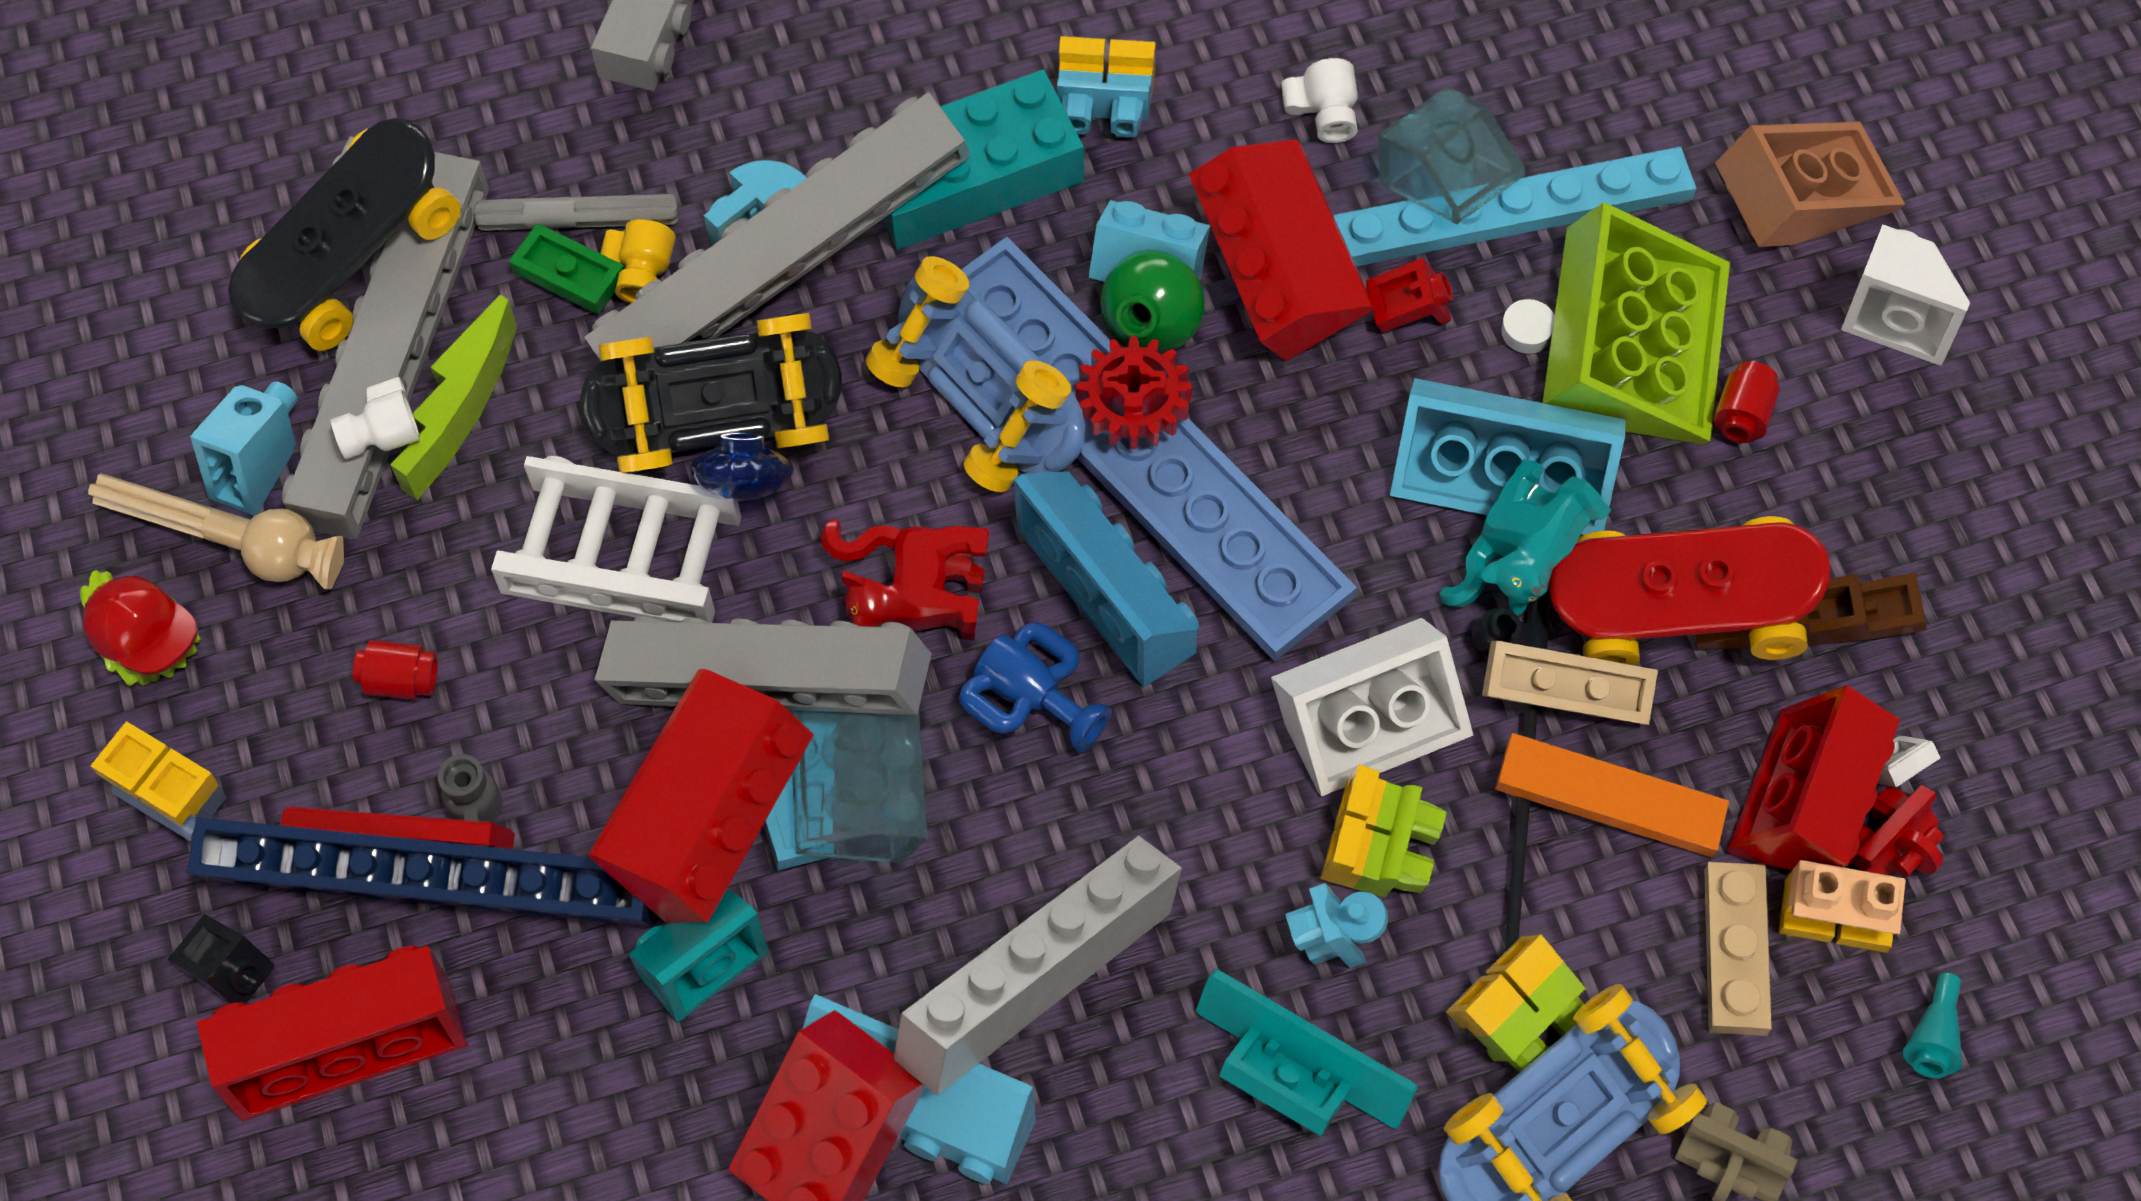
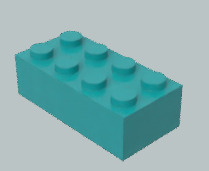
[882,69,1085,250]

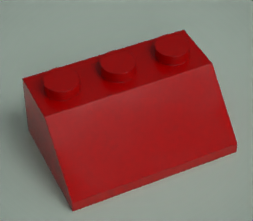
[1727,685,1900,870]

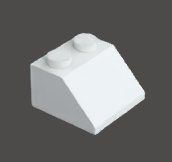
[1841,224,1970,366]

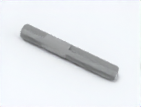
[475,194,679,230]

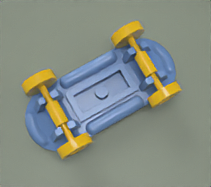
[866,256,1086,492]
[1438,984,1707,1201]

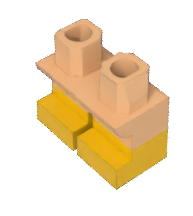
[1778,860,1906,953]

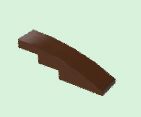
[1696,572,1927,649]

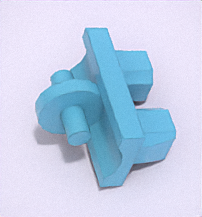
[1286,883,1388,968]

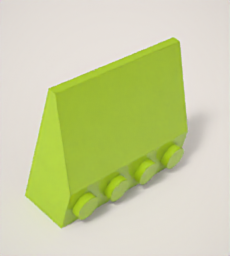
[1543,202,1730,445]

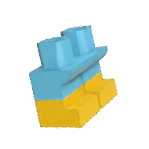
[1057,36,1156,138]

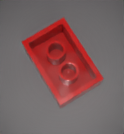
[728,1010,925,1201]

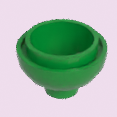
[1100,250,1205,354]

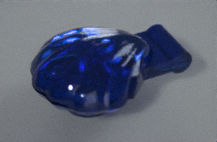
[690,433,794,501]

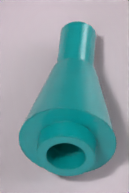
[1903,973,1963,1078]

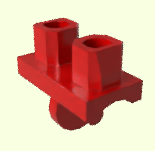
[1850,785,1944,877]

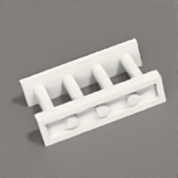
[491,456,741,623]

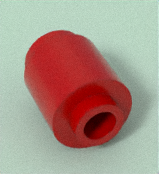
[1714,361,1780,443]
[353,640,438,700]

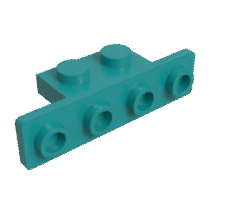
[1196,969,1418,1136]

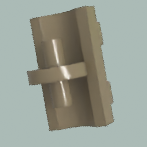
[1675,1102,1798,1201]

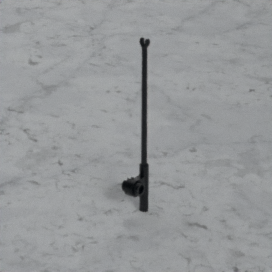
[1472,586,1551,952]

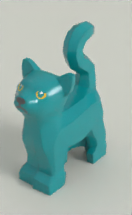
[1439,459,1611,616]

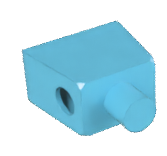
[190,381,298,516]

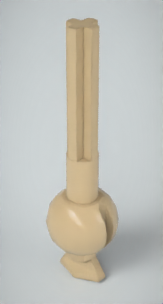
[88,473,344,589]

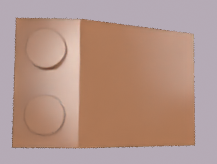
[1715,122,1905,247]

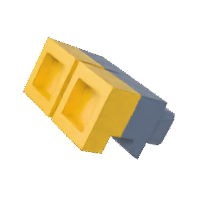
[90,721,227,842]

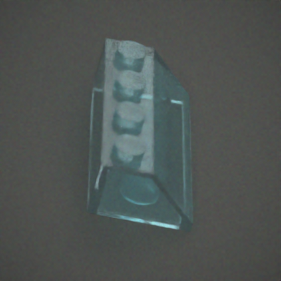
[789,626,928,863]

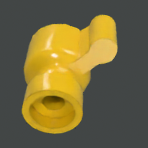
[600,219,676,303]

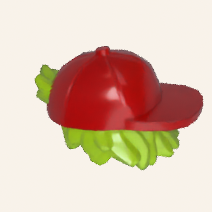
[80,570,200,686]

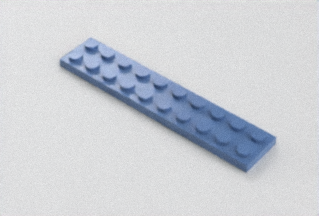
[961,237,1357,661]

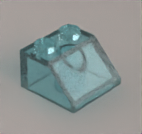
[1378,86,1525,225]

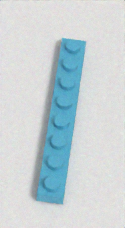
[1333,147,1696,266]

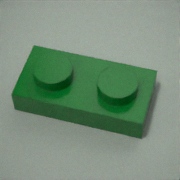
[509,223,625,315]

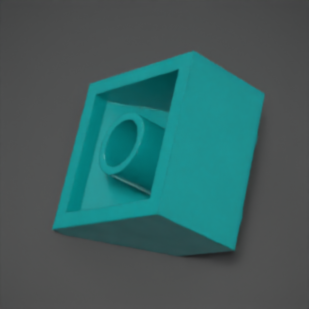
[629,888,769,1023]

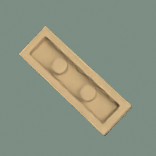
[1482,641,1658,725]
[1704,862,1771,1036]

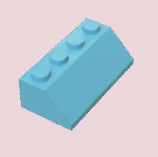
[1390,378,1626,535]
[803,994,1036,1184]

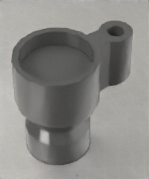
[438,754,503,823]

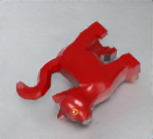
[821,519,989,640]

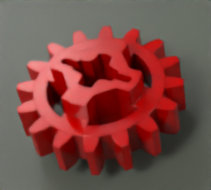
[1076,336,1192,449]

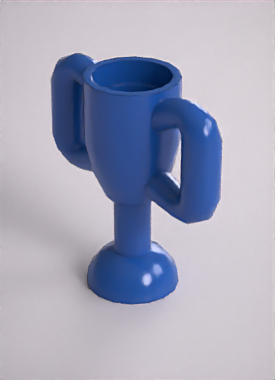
[959,622,1112,754]

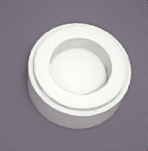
[1501,299,1555,354]

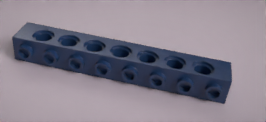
[187,817,655,927]

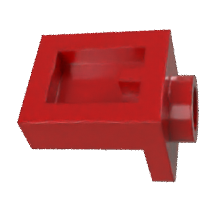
[1366,258,1454,333]

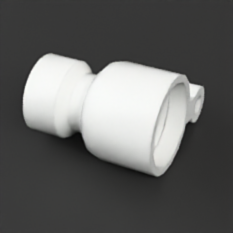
[1281,58,1358,143]
[330,376,420,460]

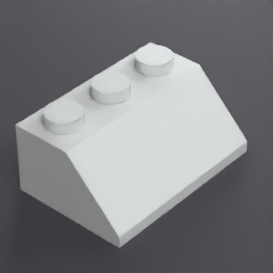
[1271,618,1474,796]

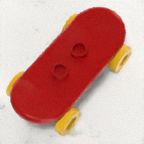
[1549,516,1831,666]

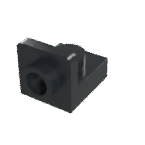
[167,914,274,1004]

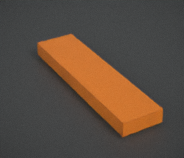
[1495,733,1729,858]

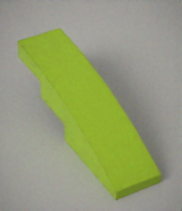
[390,294,518,501]

